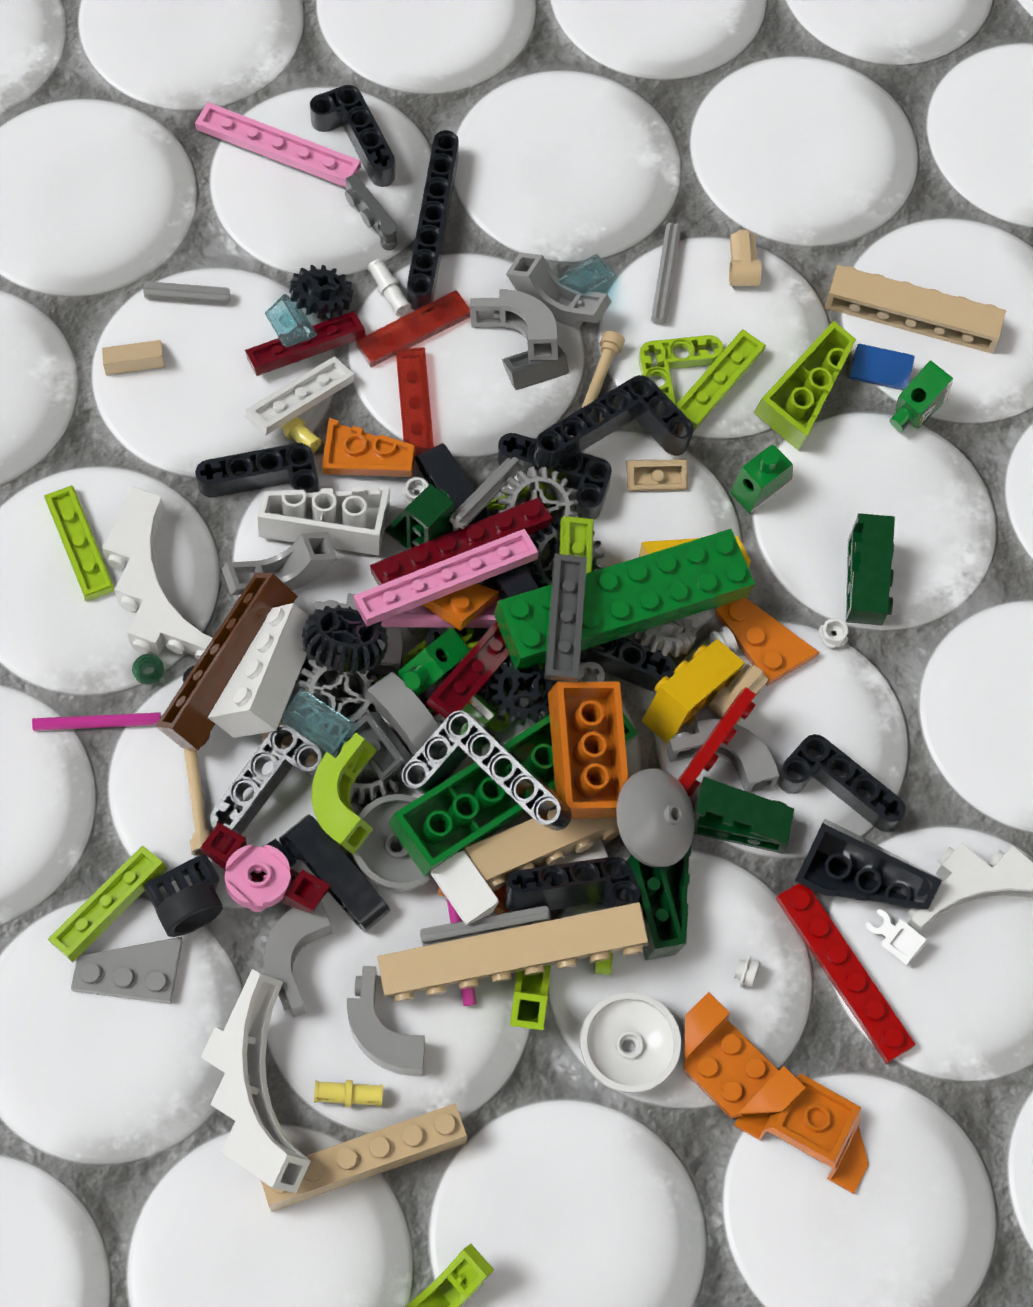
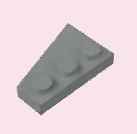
[71,937,183,1004]

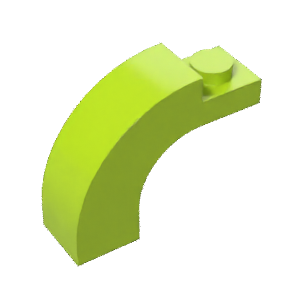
[311,733,377,855]
[510,965,551,1030]
[405,1243,494,1307]

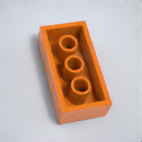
[548,682,628,818]

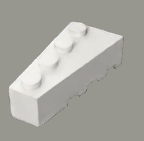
[257,485,390,556]
[208,603,309,738]

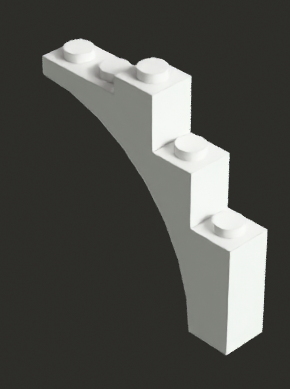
[102,486,213,660]
[907,842,1033,932]
[201,969,311,1194]

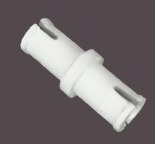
[367,258,411,316]

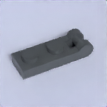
[345,173,397,250]

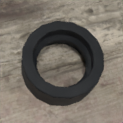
[156,882,223,937]

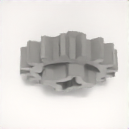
[633,618,697,657]

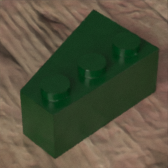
[385,484,454,550]
[846,513,895,626]
[694,776,794,854]
[627,845,691,961]

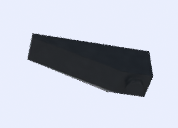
[795,819,942,910]

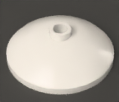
[580,992,681,1093]

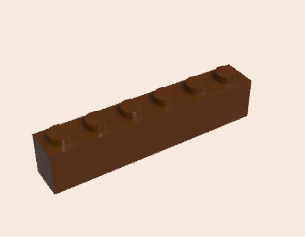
[156,572,298,751]

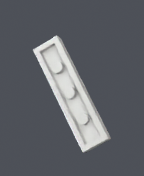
[245,356,354,436]

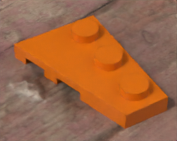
[322,418,416,477]
[422,583,499,630]
[715,598,819,686]

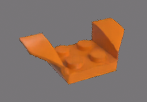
[683,992,806,1119]
[734,1073,868,1194]

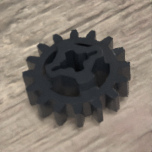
[289,265,354,319]
[489,659,557,726]

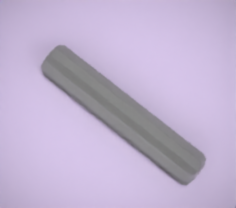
[143,281,230,305]

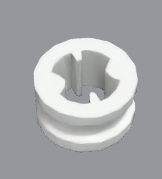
[710,626,738,652]

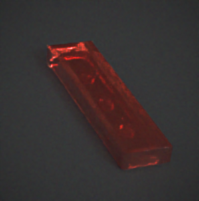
[356,290,470,368]
[396,347,434,456]

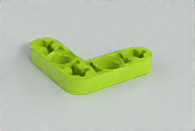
[639,335,723,404]

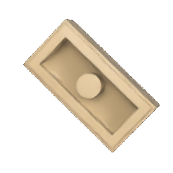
[102,340,165,375]
[626,458,688,491]

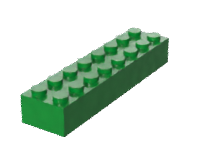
[494,529,755,670]
[388,713,638,877]

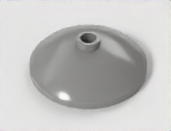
[616,769,695,868]
[352,794,433,890]

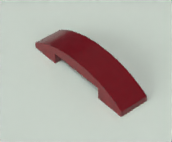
[200,822,330,914]

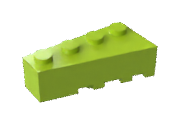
[753,321,856,450]

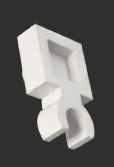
[866,909,928,966]

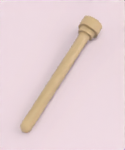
[582,331,625,408]
[184,748,211,856]

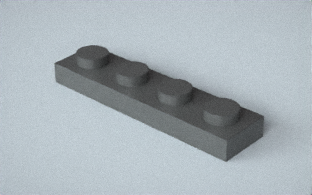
[544,553,587,683]

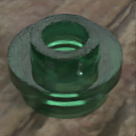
[132,654,164,685]

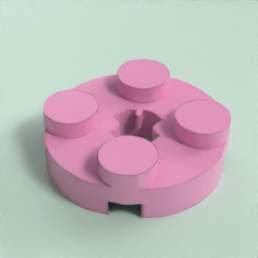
[224,844,291,912]

